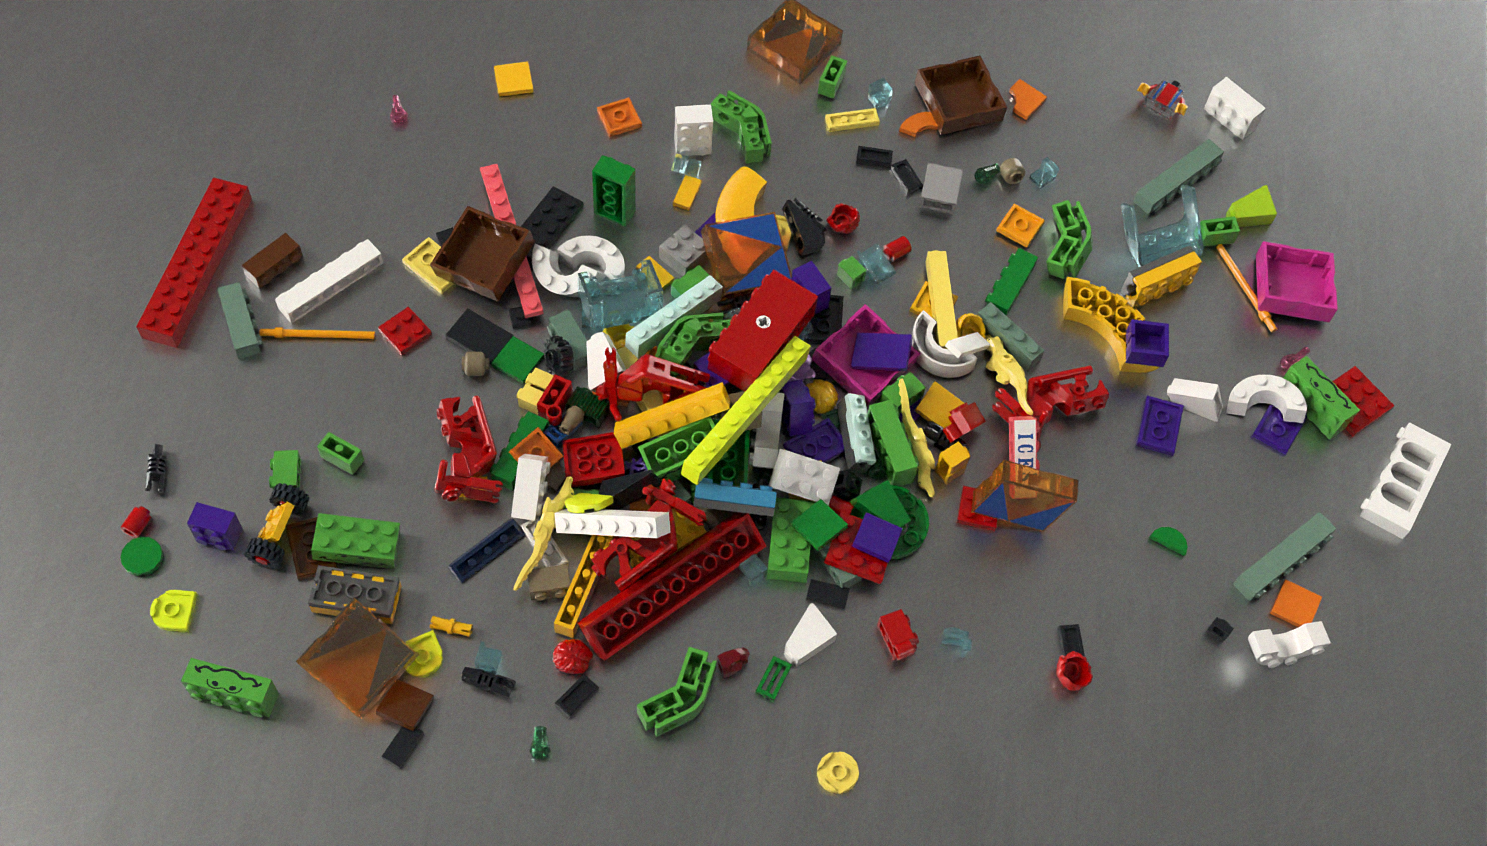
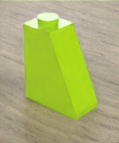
[1226,185,1277,227]

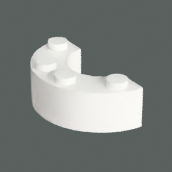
[557,236,625,296]
[532,244,606,297]
[912,310,978,378]
[1226,375,1307,423]
[749,393,784,469]
[1248,621,1331,668]

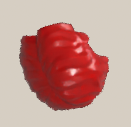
[826,203,860,234]
[553,639,593,674]
[1056,651,1093,691]

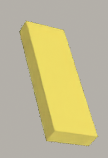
[825,108,880,132]

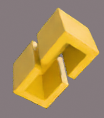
[935,441,970,485]

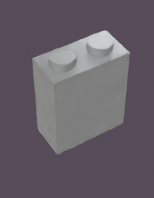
[919,163,963,214]

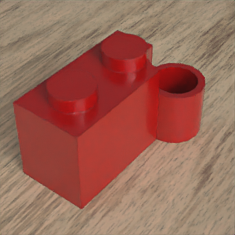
[537,374,573,426]
[942,402,986,442]
[877,609,919,660]

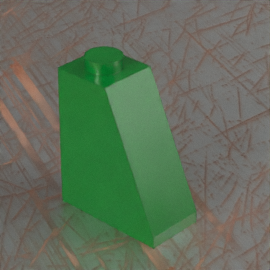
[850,480,911,530]

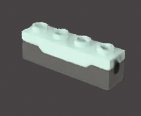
[837,393,876,473]

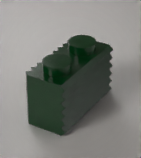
[566,386,611,428]

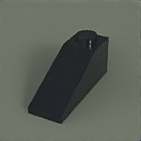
[782,199,825,256]
[599,469,662,510]

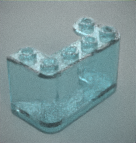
[578,259,663,330]

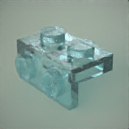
[857,243,897,285]

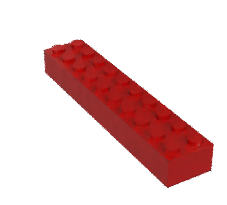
[136,177,252,348]
[577,512,767,660]

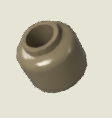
[999,158,1026,184]
[462,352,489,376]

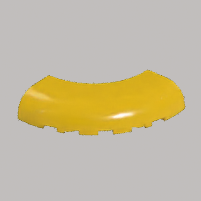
[715,166,772,274]
[1063,277,1159,373]

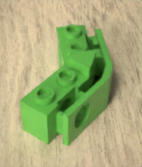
[711,90,772,163]
[1046,200,1093,279]
[655,312,731,376]
[637,647,717,737]

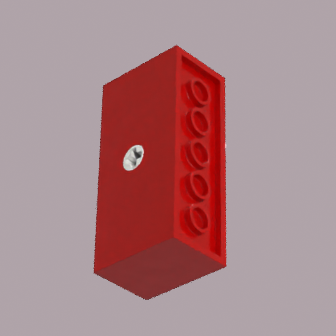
[707,270,819,392]

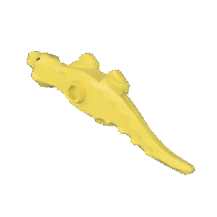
[985,335,1033,415]
[898,378,935,498]
[513,476,574,591]

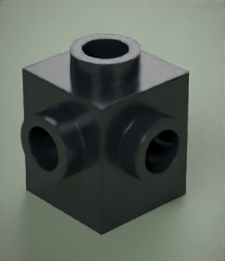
[833,470,863,501]

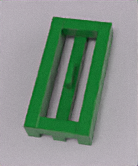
[755,656,792,702]

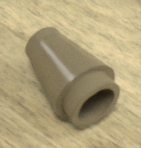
[559,406,585,435]

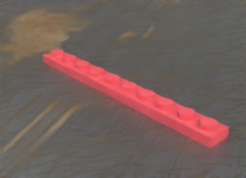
[480,164,544,318]

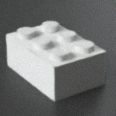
[1204,77,1266,140]
[674,104,713,157]
[768,449,840,505]
[511,454,551,520]

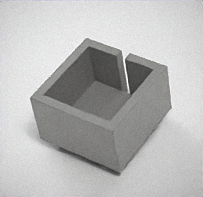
[659,225,711,277]

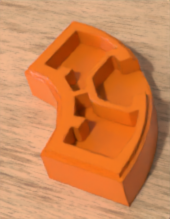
[899,112,938,137]

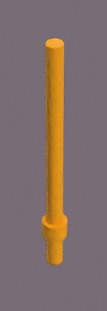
[1216,244,1278,333]
[259,327,375,339]

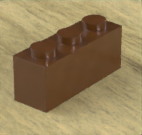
[242,233,303,289]

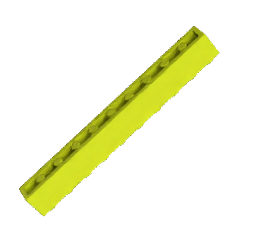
[681,336,811,485]

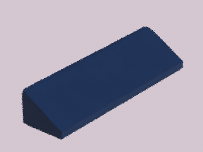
[447,519,525,583]

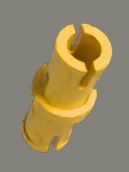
[430,616,473,637]

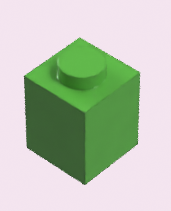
[837,256,867,289]

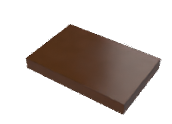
[286,517,338,581]

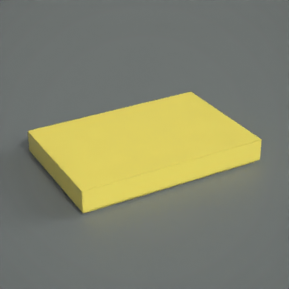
[402,237,454,294]

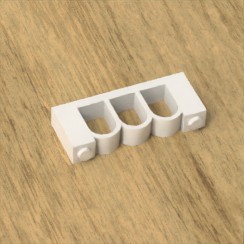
[1360,422,1451,539]

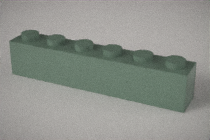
[1133,139,1224,215]
[1233,512,1337,601]

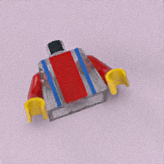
[1137,80,1188,121]

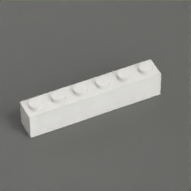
[275,239,383,324]
[554,509,671,538]

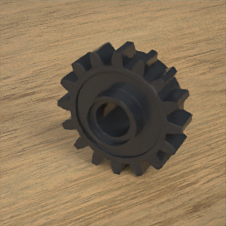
[543,336,574,377]

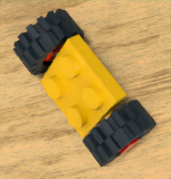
[244,483,310,570]

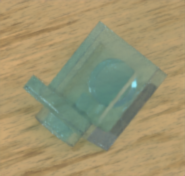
[941,627,972,657]

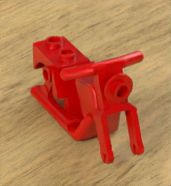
[595,347,710,421]
[992,365,1109,449]
[434,396,503,503]
[591,479,707,592]

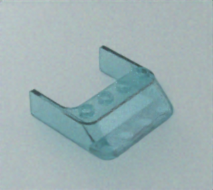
[1121,185,1203,268]

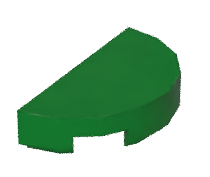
[1149,527,1188,556]

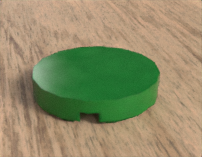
[120,537,163,576]

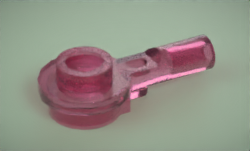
[390,95,408,124]
[1280,347,1310,371]

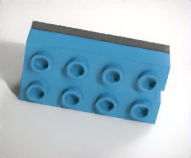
[693,478,777,516]

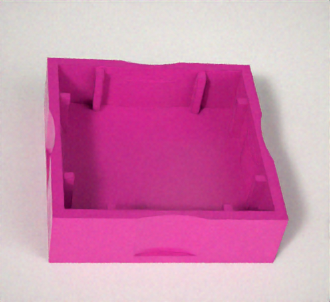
[1256,241,1338,323]
[812,304,920,408]

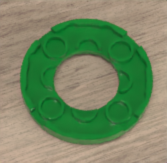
[851,485,929,559]

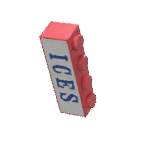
[1009,416,1040,497]

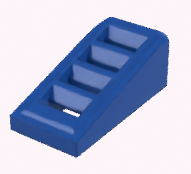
[543,413,583,448]

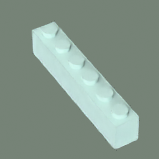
[625,275,723,358]

